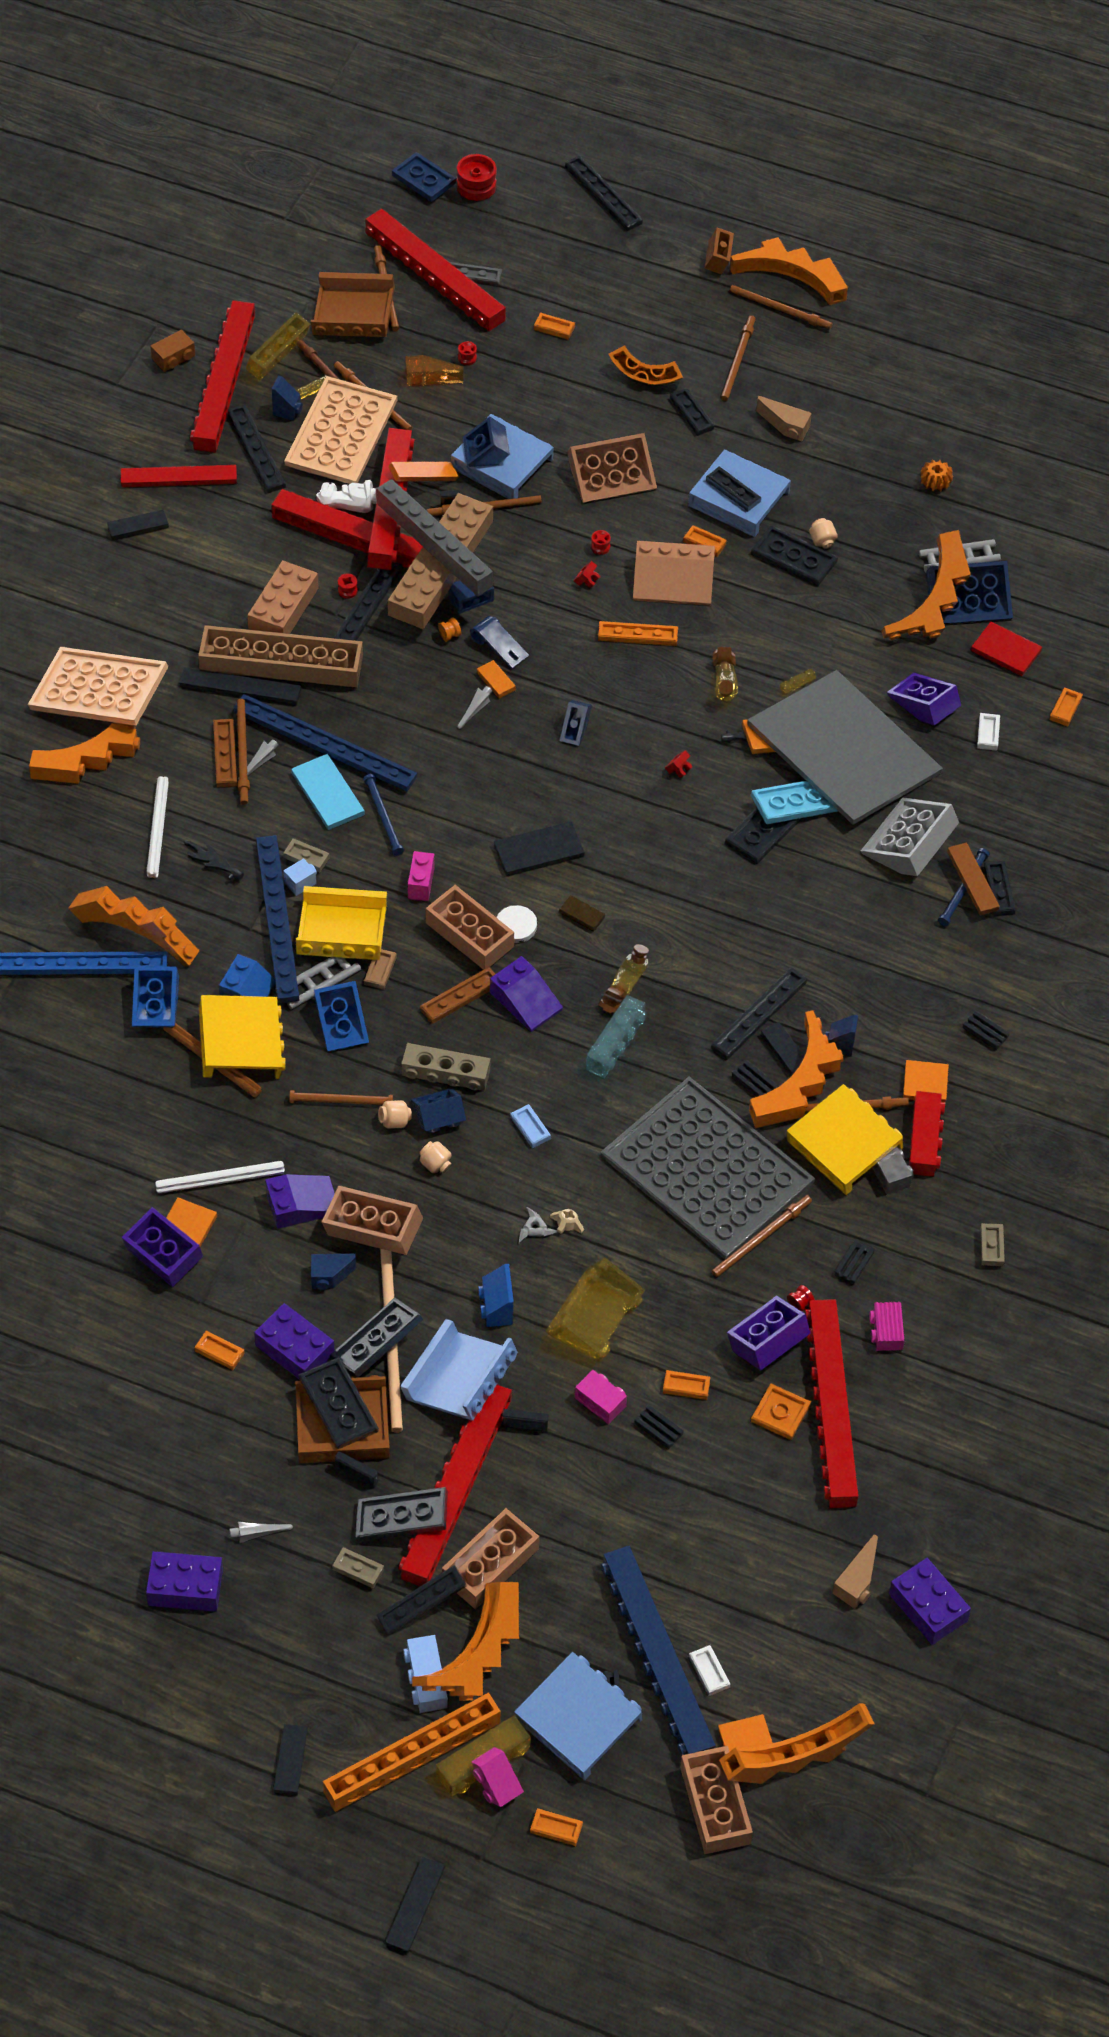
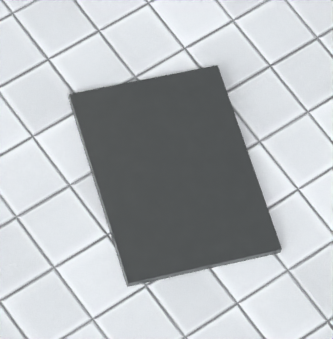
[747,670,943,825]
[600,1077,815,1259]

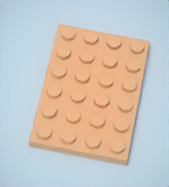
[284,376,397,484]
[28,647,168,725]

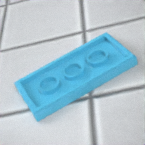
[291,754,365,830]
[751,781,838,824]

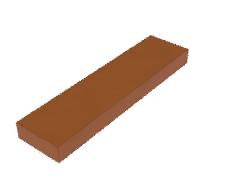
[213,719,237,788]
[947,842,1000,915]
[420,967,495,1024]

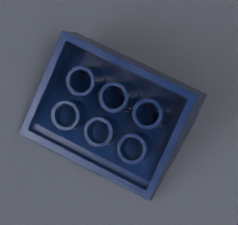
[926,561,1013,624]

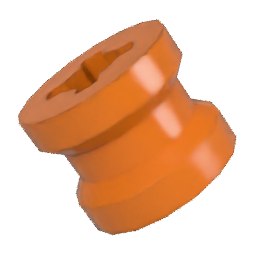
[438,618,461,642]

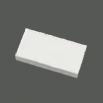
[977,713,1000,750]
[689,1645,730,1696]

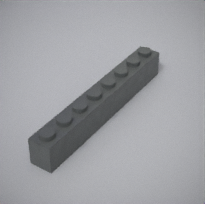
[377,479,493,597]

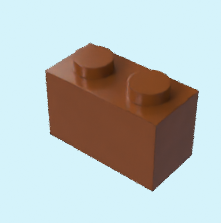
[705,227,734,274]
[150,329,195,372]

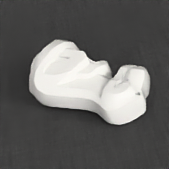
[316,480,377,513]

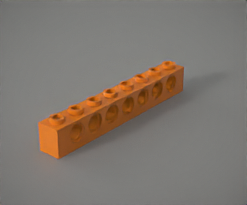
[323,1693,501,1812]

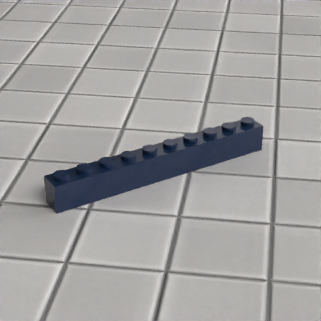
[601,1545,716,1757]

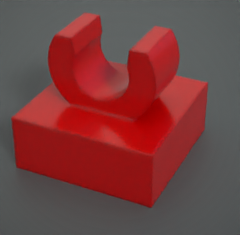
[573,561,600,588]
[665,750,692,777]

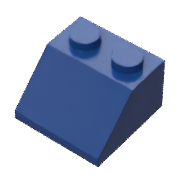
[219,954,276,997]
[478,1264,514,1327]

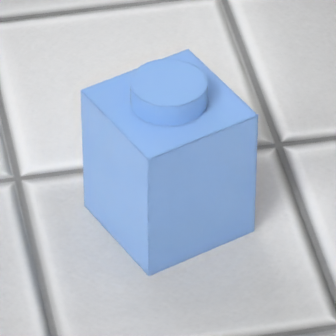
[283,858,317,896]

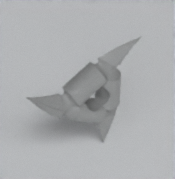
[519,1207,557,1243]

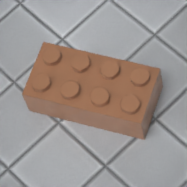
[248,560,318,634]
[426,885,514,970]
[322,1186,423,1255]
[442,1508,539,1609]
[680,1746,753,1854]

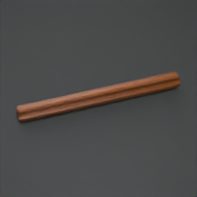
[163,1023,262,1097]

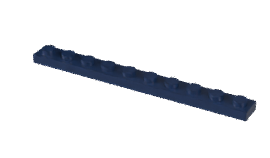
[233,694,417,792]
[256,835,300,1003]

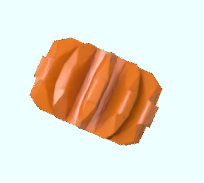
[920,459,953,492]

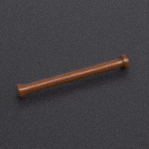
[290,1090,393,1105]

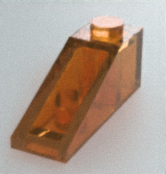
[405,355,463,386]

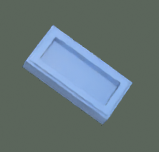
[510,1104,551,1148]

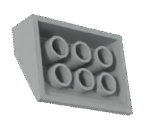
[861,798,959,876]

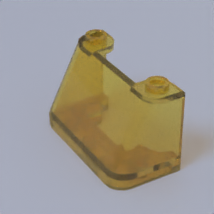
[546,1257,645,1359]

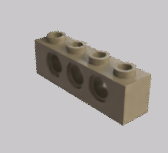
[402,1043,491,1091]

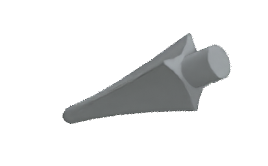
[457,686,492,729]
[238,740,278,780]
[229,1522,293,1543]

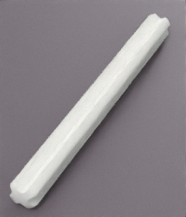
[147,776,169,878]
[156,1161,284,1194]

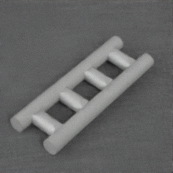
[919,539,1001,573]
[275,957,361,1010]

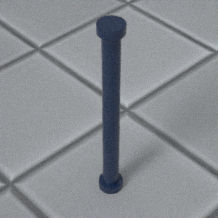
[363,774,404,856]
[938,848,990,926]

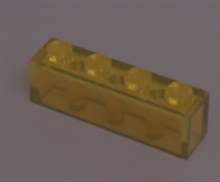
[246,312,310,380]
[436,1715,531,1796]

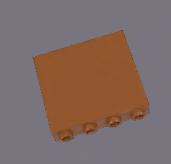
[311,272,395,337]
[295,1375,390,1463]

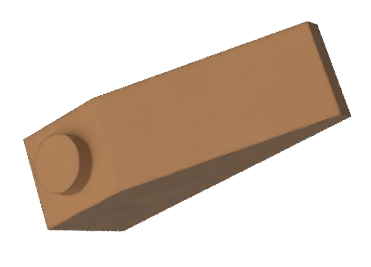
[756,396,812,441]
[833,1534,878,1609]

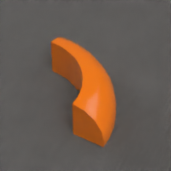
[608,345,684,385]

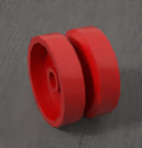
[457,154,497,201]

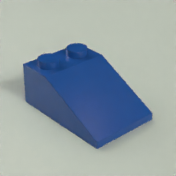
[132,966,179,1027]
[314,981,369,1052]

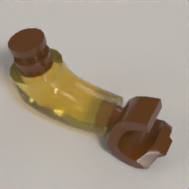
[712,647,738,702]
[598,944,649,1015]

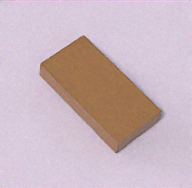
[364,949,397,990]

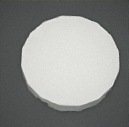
[497,906,537,943]

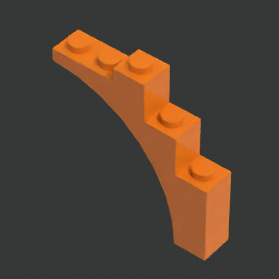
[730,237,848,305]
[882,530,971,640]
[29,722,140,784]
[68,886,199,967]
[749,1010,843,1128]
[412,1582,519,1701]
[719,1703,874,1784]

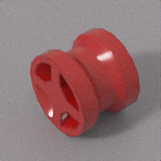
[458,341,477,365]
[591,530,611,555]
[338,574,358,599]
[787,1285,815,1312]

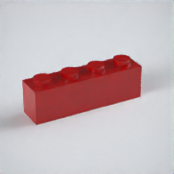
[909,1091,945,1177]

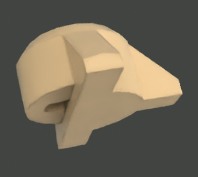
[550,1209,584,1234]

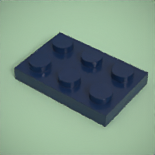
[392,152,456,202]

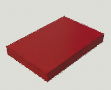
[971,622,1042,676]

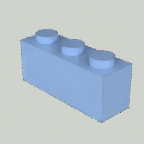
[403,1635,448,1713]

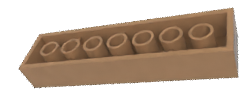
[388,493,493,629]
[199,625,363,687]

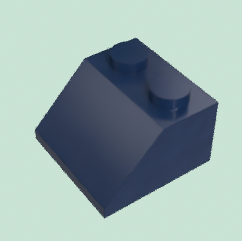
[463,416,510,467]
[411,1088,466,1133]

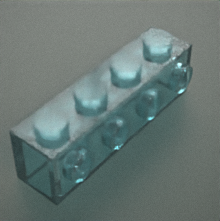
[586,995,647,1078]

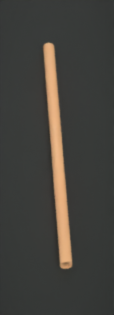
[380,1249,403,1433]

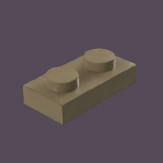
[283,839,329,873]
[980,1223,1004,1266]
[332,1547,384,1588]

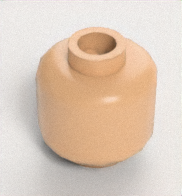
[809,518,837,549]
[378,1100,412,1128]
[419,1141,451,1173]

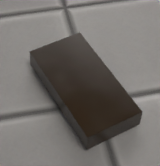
[559,895,605,932]

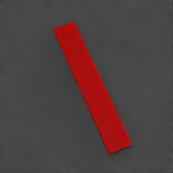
[121,465,237,487]

